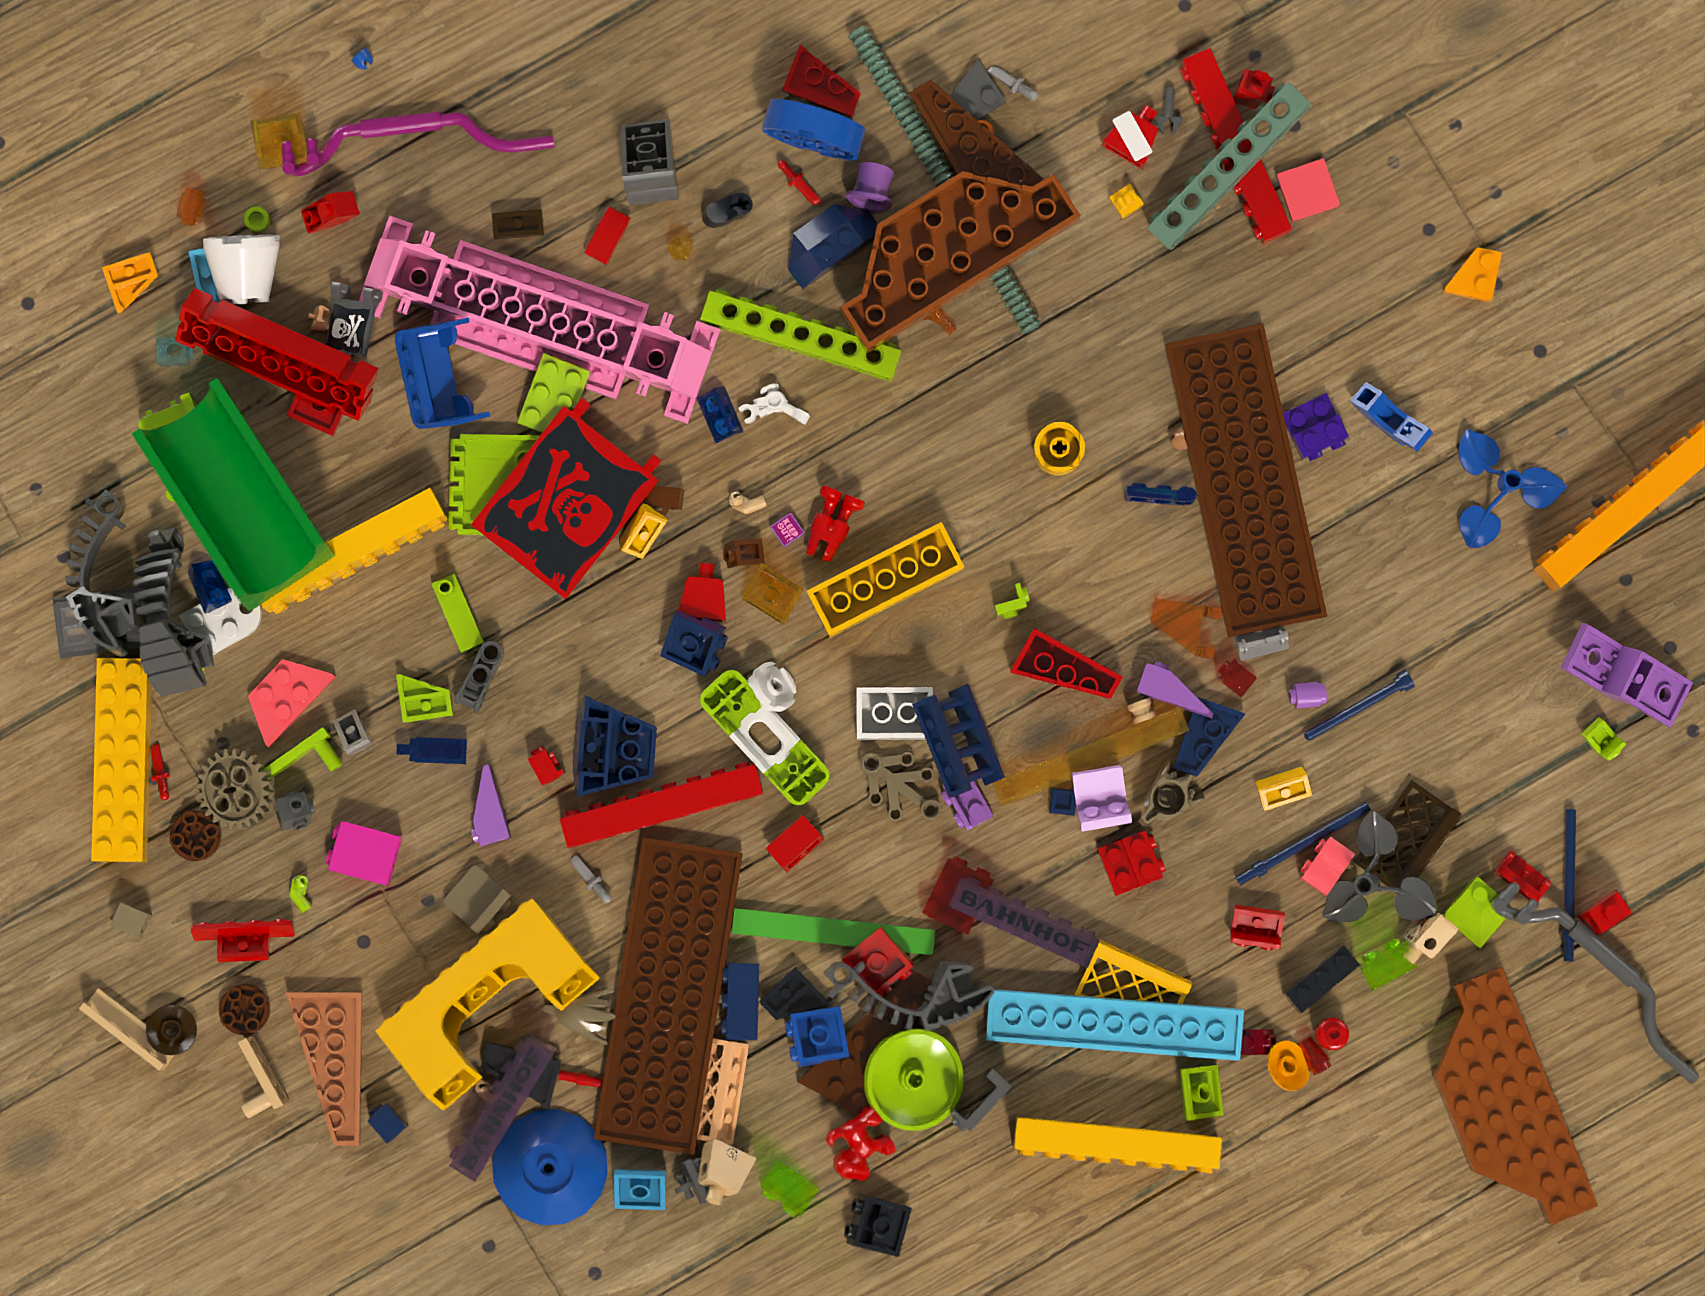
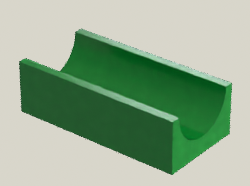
[131,378,335,611]

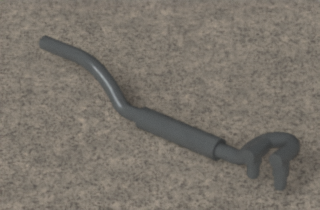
[1491,882,1699,1084]

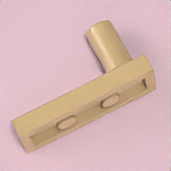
[238,1036,290,1118]

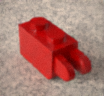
[1233,69,1275,110]

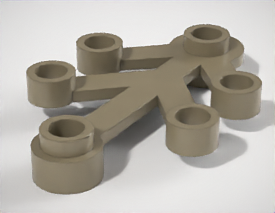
[859,751,941,822]

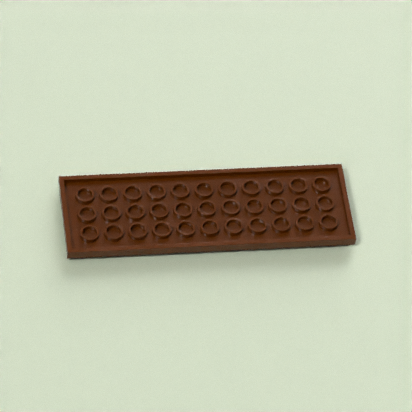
[1165,323,1328,638]
[594,837,743,1155]

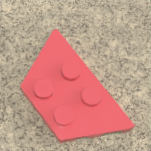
[248,659,336,748]

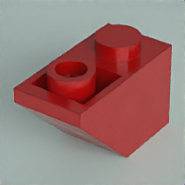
[301,191,360,234]

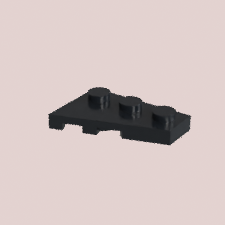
[481,1041,561,1110]

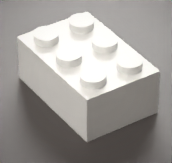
[857,687,933,740]

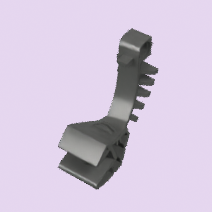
[65,489,145,659]
[133,527,214,697]
[823,961,995,1031]

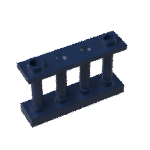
[912,684,1005,799]

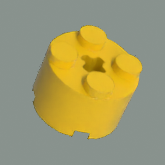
[1033,422,1085,476]

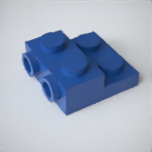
[785,1006,849,1067]

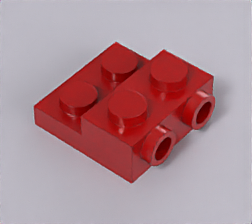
[1097,830,1166,896]
[841,926,914,997]

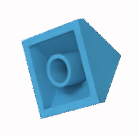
[614,1169,667,1210]

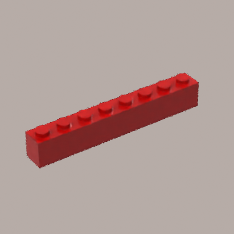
[1179,48,1292,245]
[560,761,764,849]

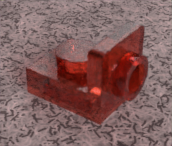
[1217,658,1257,698]

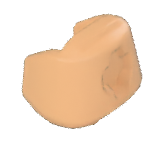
[308,305,330,332]

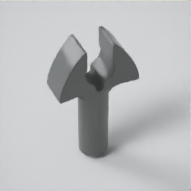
[1155,87,1183,135]

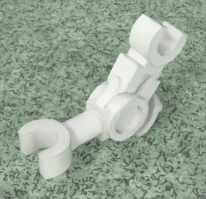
[739,384,810,425]

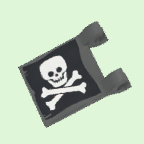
[325,282,383,357]

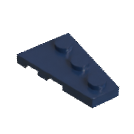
[1172,697,1245,777]

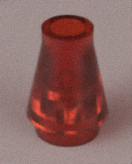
[1299,1036,1332,1076]

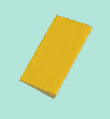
[619,503,667,559]
[1255,767,1312,811]

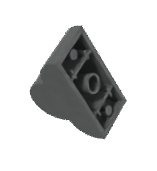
[620,119,679,206]

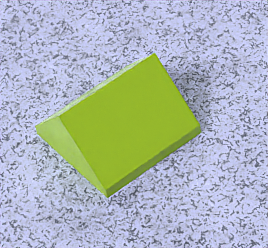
[1179,1065,1224,1121]

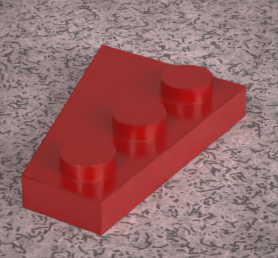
[782,44,861,118]

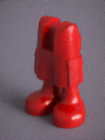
[806,485,865,562]

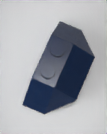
[788,204,878,290]

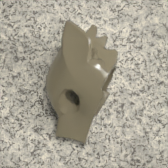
[1138,759,1205,826]
[543,988,615,1045]

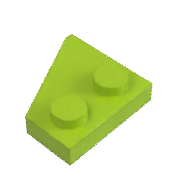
[396,674,454,723]

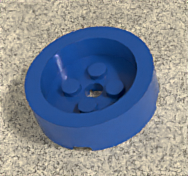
[761,99,866,161]

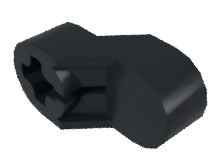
[702,193,753,228]

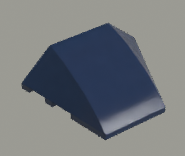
[573,695,657,797]

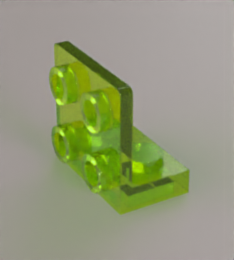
[1359,938,1417,991]
[760,1160,820,1217]

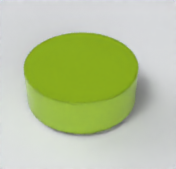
[244,207,270,233]

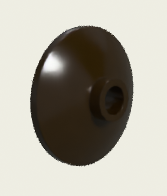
[146,1005,197,1056]

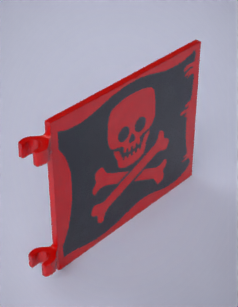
[471,398,662,599]

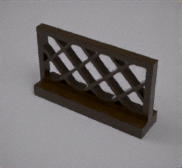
[1353,780,1462,895]

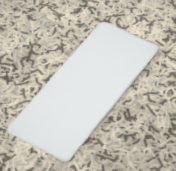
[1113,111,1152,161]

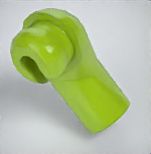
[289,875,312,914]

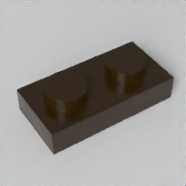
[492,209,544,240]

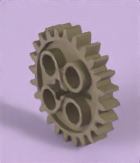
[196,748,275,830]

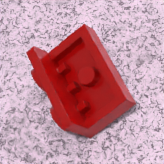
[1230,904,1285,950]

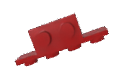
[190,919,295,962]

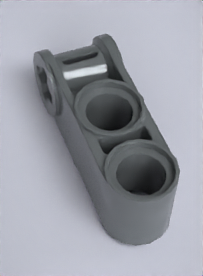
[454,641,505,714]

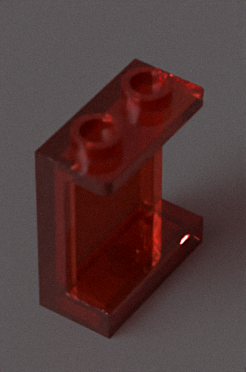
[922,856,994,935]

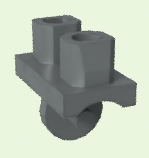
[674,1158,709,1204]

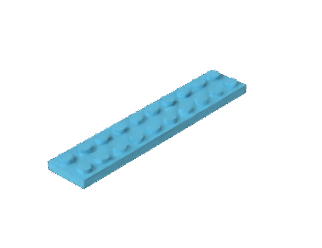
[986,989,1244,1061]

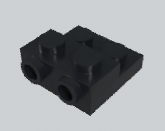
[844,1193,912,1257]

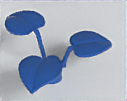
[1459,429,1567,548]

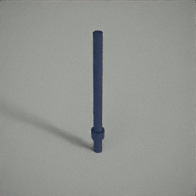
[1235,802,1371,886]
[1561,809,1576,962]

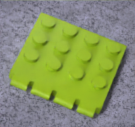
[448,434,540,535]

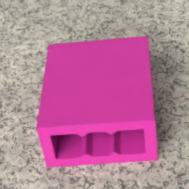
[326,821,403,886]

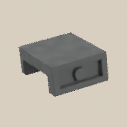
[951,1068,1012,1132]

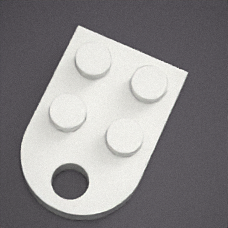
[179,588,262,655]

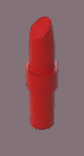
[558,1069,603,1088]

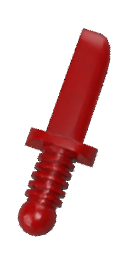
[778,160,821,205]
[150,743,170,800]

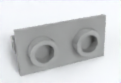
[1234,626,1289,661]

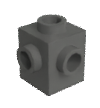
[274,791,315,831]

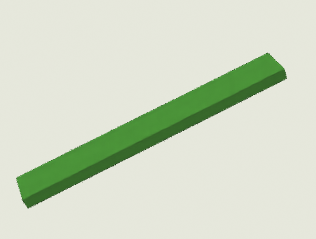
[732,908,936,955]

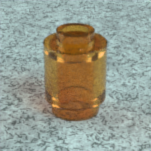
[176,188,206,227]

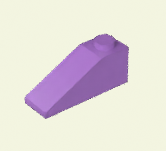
[1137,662,1213,718]
[471,765,511,847]

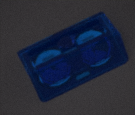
[697,386,743,444]
[188,560,232,614]

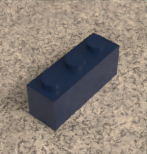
[722,963,759,1040]

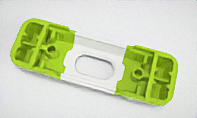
[700,670,830,805]

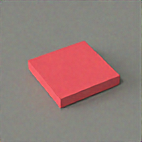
[1276,158,1340,222]

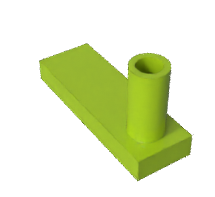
[431,574,485,653]
[263,727,343,780]

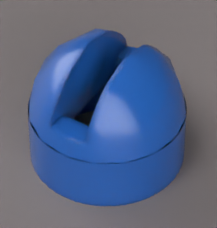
[351,47,373,70]

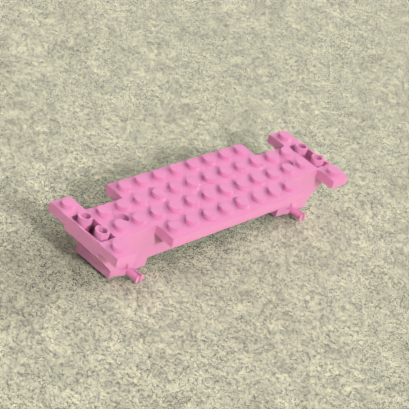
[359,216,721,424]

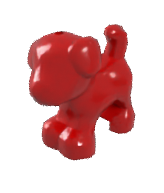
[826,1106,896,1181]

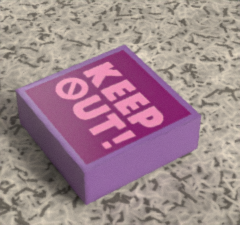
[770,513,805,548]

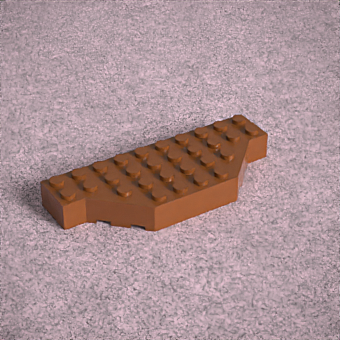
[840,171,1081,353]
[1432,967,1598,1225]

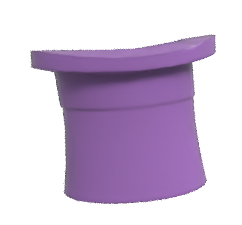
[846,162,894,213]

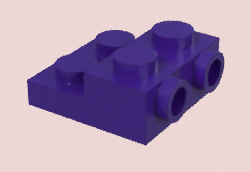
[1283,393,1349,461]

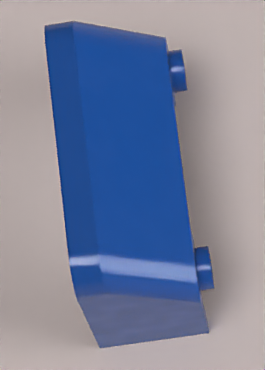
[395,317,490,429]

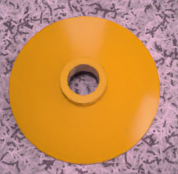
[1267,1041,1310,1091]

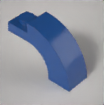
[1350,382,1433,452]

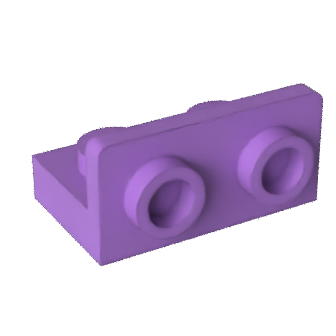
[941,781,993,831]

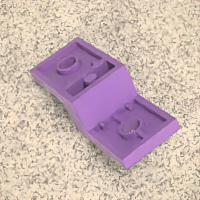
[1560,623,1693,727]

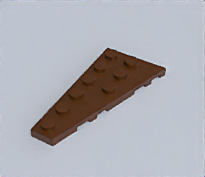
[909,80,1044,187]
[797,971,932,1114]

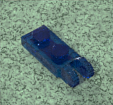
[1124,483,1197,506]

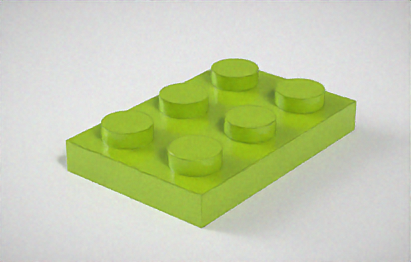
[517,352,591,433]

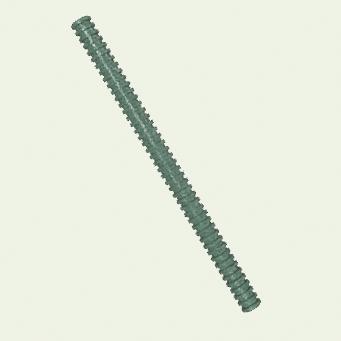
[848,26,1041,334]

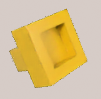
[1109,184,1144,219]

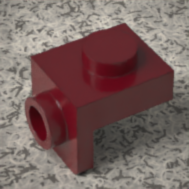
[1240,1029,1276,1055]

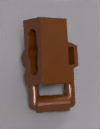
[637,486,685,516]

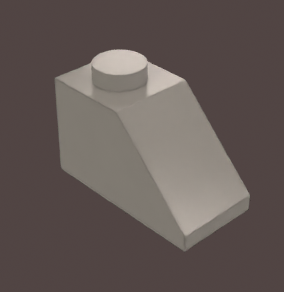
[333,709,374,756]

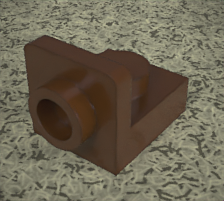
[723,538,765,569]

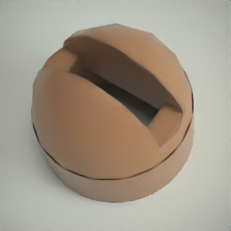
[1170,429,1188,450]

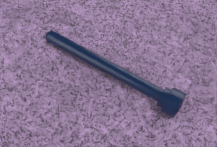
[1304,670,1415,740]

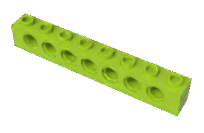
[701,289,901,382]

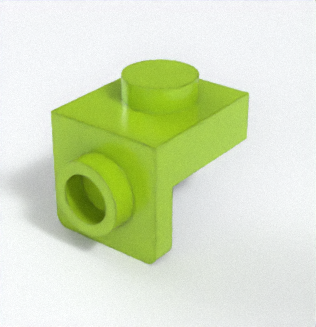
[994,583,1030,620]
[1581,717,1626,761]

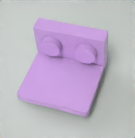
[1072,765,1132,831]

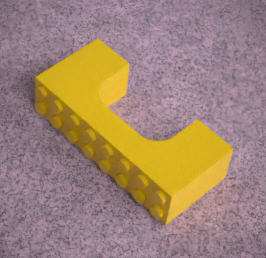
[376,899,600,1111]

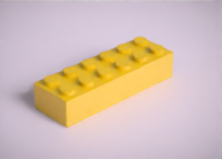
[807,522,965,638]

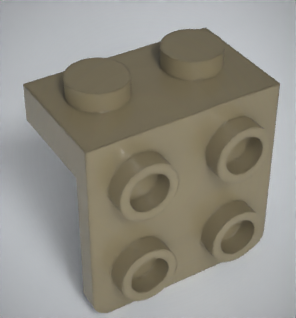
[444,865,513,935]

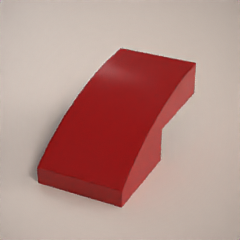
[585,206,631,265]

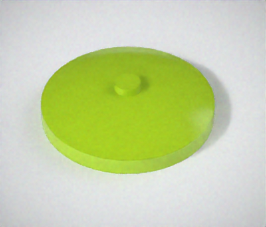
[864,1028,964,1131]

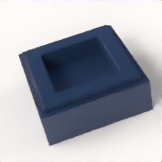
[1049,788,1076,816]

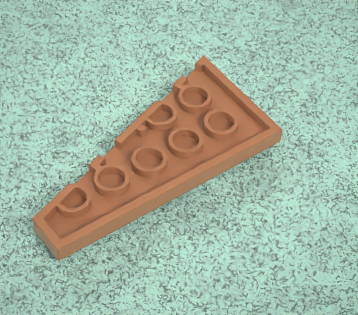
[285,992,363,1146]

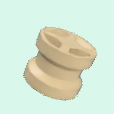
[1127,698,1157,725]

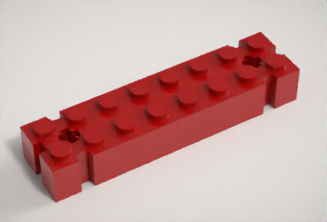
[175,288,379,421]

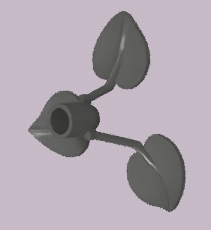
[1323,811,1437,922]

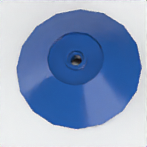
[492,1109,608,1226]

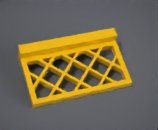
[1074,939,1192,1004]

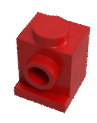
[527,745,565,786]

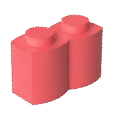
[1300,836,1355,896]

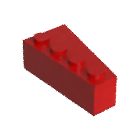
[1010,628,1123,699]

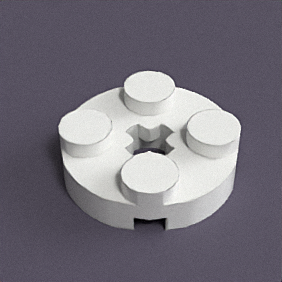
[748,662,796,712]

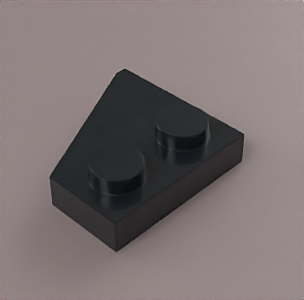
[759,967,829,1020]

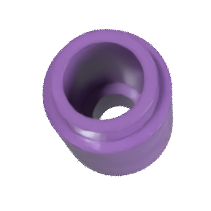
[1288,682,1327,709]

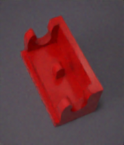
[765,815,825,873]
[1494,850,1552,902]

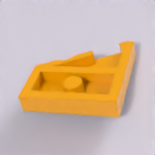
[1443,247,1502,302]
[102,252,159,313]

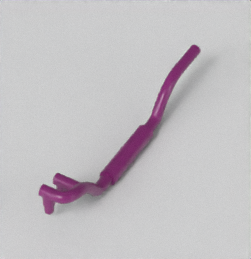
[281,111,555,176]

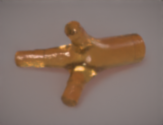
[923,308,956,336]

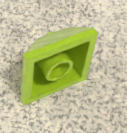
[1442,877,1509,949]

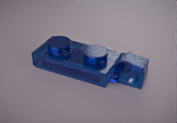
[396,737,467,765]

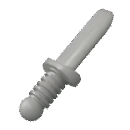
[987,66,1038,101]
[571,855,611,903]

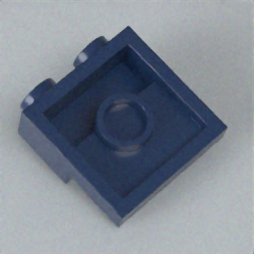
[660,610,728,677]

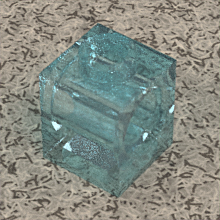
[156,338,195,367]

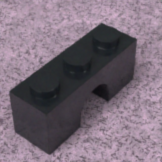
[1282,945,1360,1013]

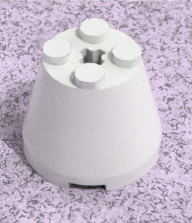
[203,235,280,304]

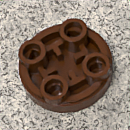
[169,811,222,861]
[219,984,271,1035]

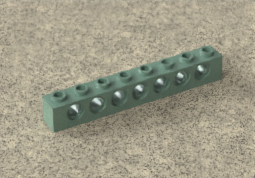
[1147,82,1313,250]

